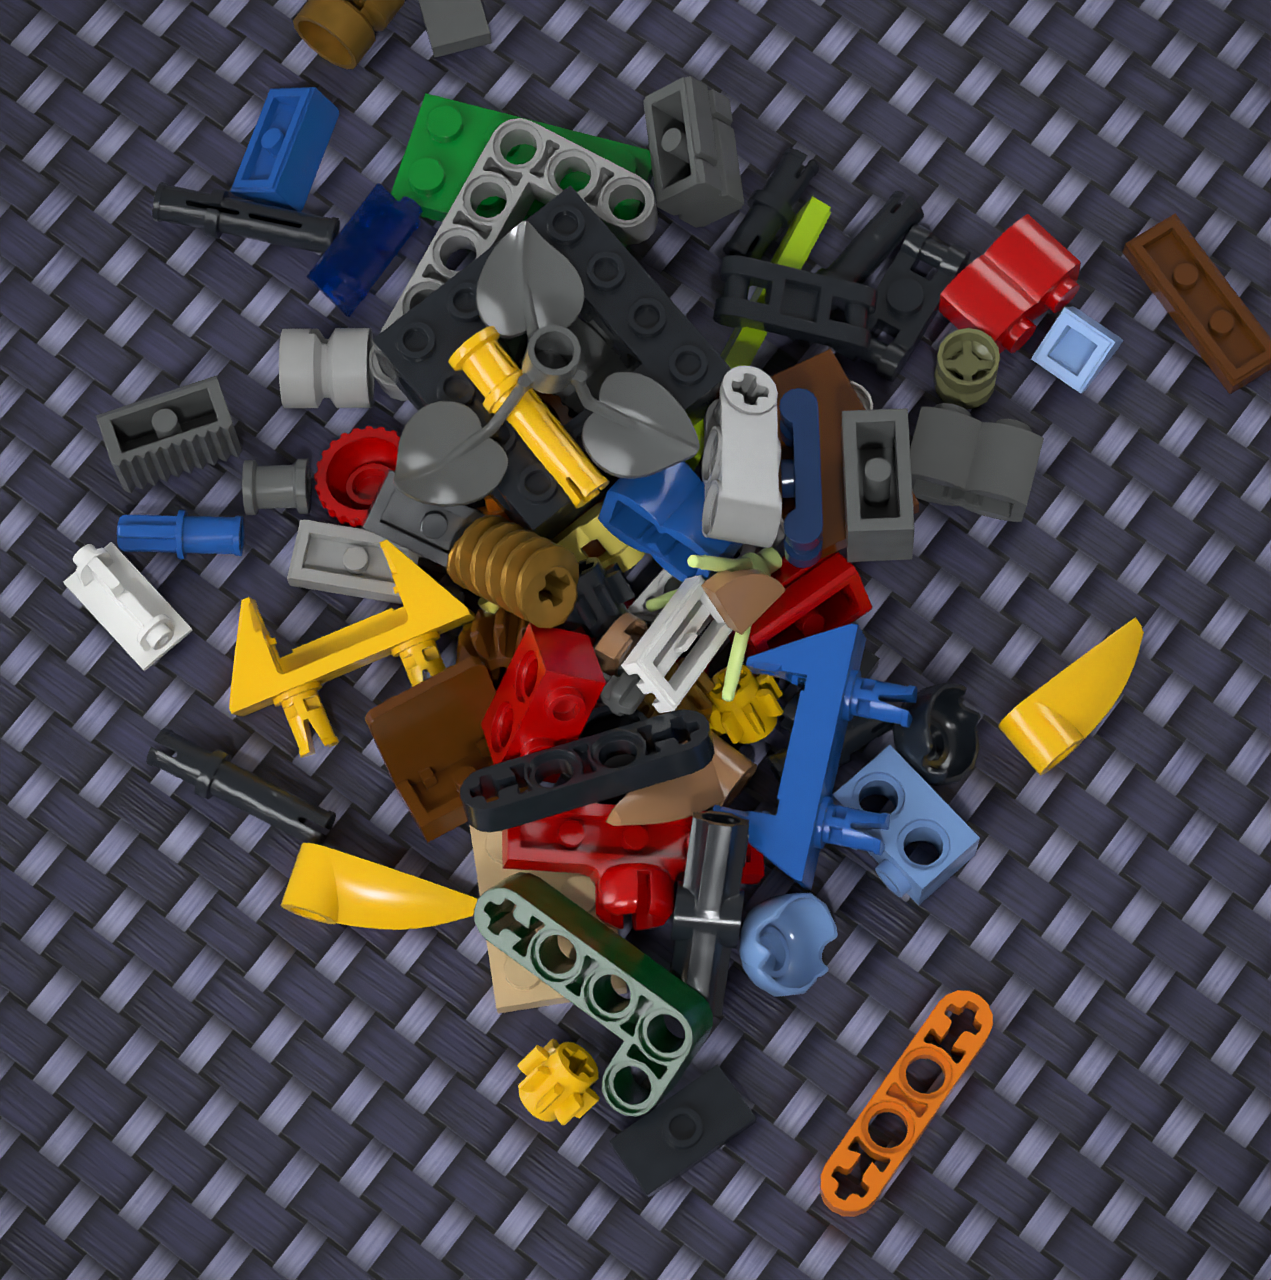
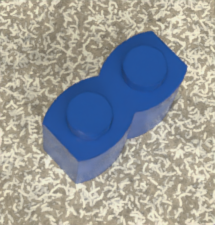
[598,461,743,582]

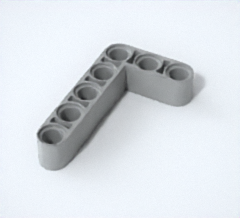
[369,118,658,401]

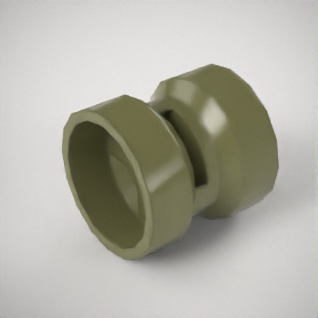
[934,328,1000,410]

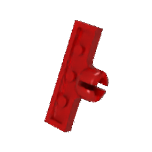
[502,803,764,930]

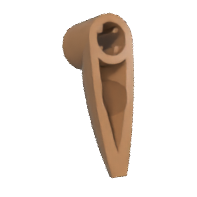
[606,730,757,826]

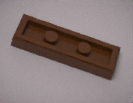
[1123,213,1271,394]

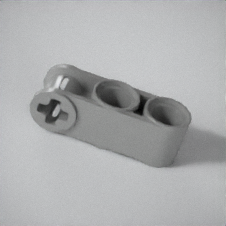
[702,366,782,548]

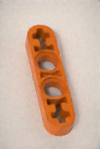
[820,990,993,1217]

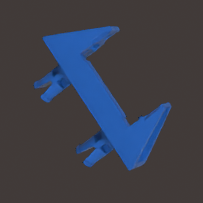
[713,624,917,891]

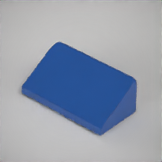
[230,87,339,212]

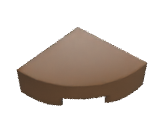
[701,569,786,635]
[595,612,650,677]

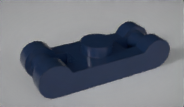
[779,388,823,568]

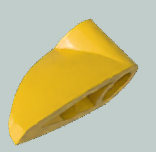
[998,617,1144,776]
[281,843,478,930]

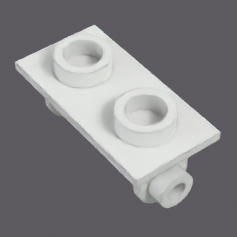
[63,542,193,671]

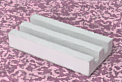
[621,575,732,714]

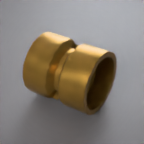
[293,0,405,69]

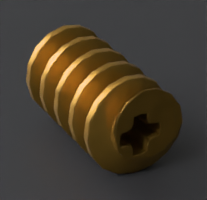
[446,515,579,628]

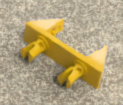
[229,539,476,758]

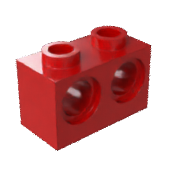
[481,623,606,784]

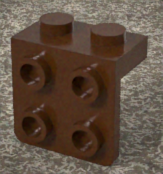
[365,656,527,843]

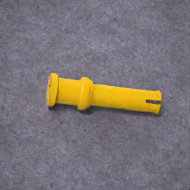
[448,326,609,508]

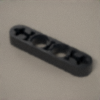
[460,709,715,833]

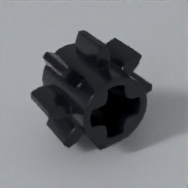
[563,557,635,638]

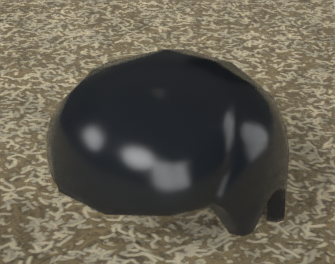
[892,683,981,786]

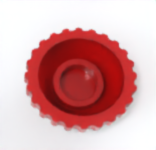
[314,426,400,527]

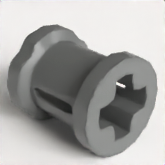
[242,458,312,515]

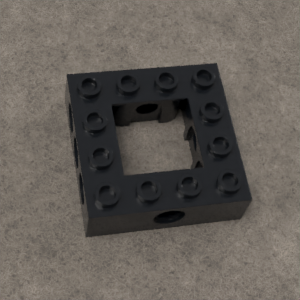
[372,185,731,540]

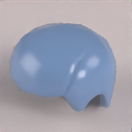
[739,893,838,997]

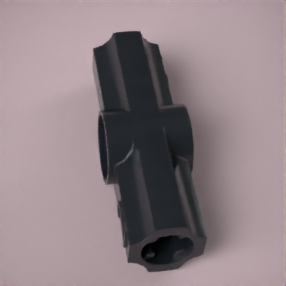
[669,810,749,1017]

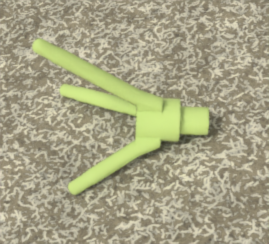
[646,547,782,702]

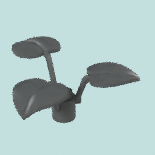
[393,221,700,507]

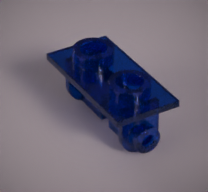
[306,183,423,317]

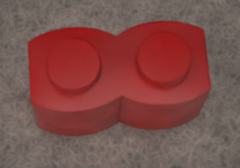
[939,214,1081,354]

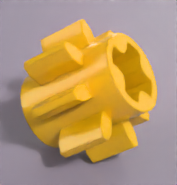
[706,665,783,744]
[517,1039,600,1125]

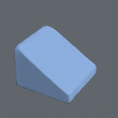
[1031,307,1123,394]

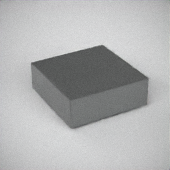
[418,0,492,58]

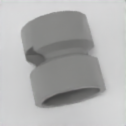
[279,328,375,408]

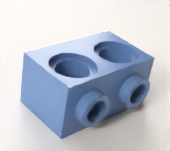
[832,745,980,906]

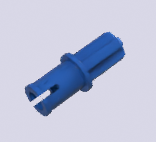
[117,510,245,559]

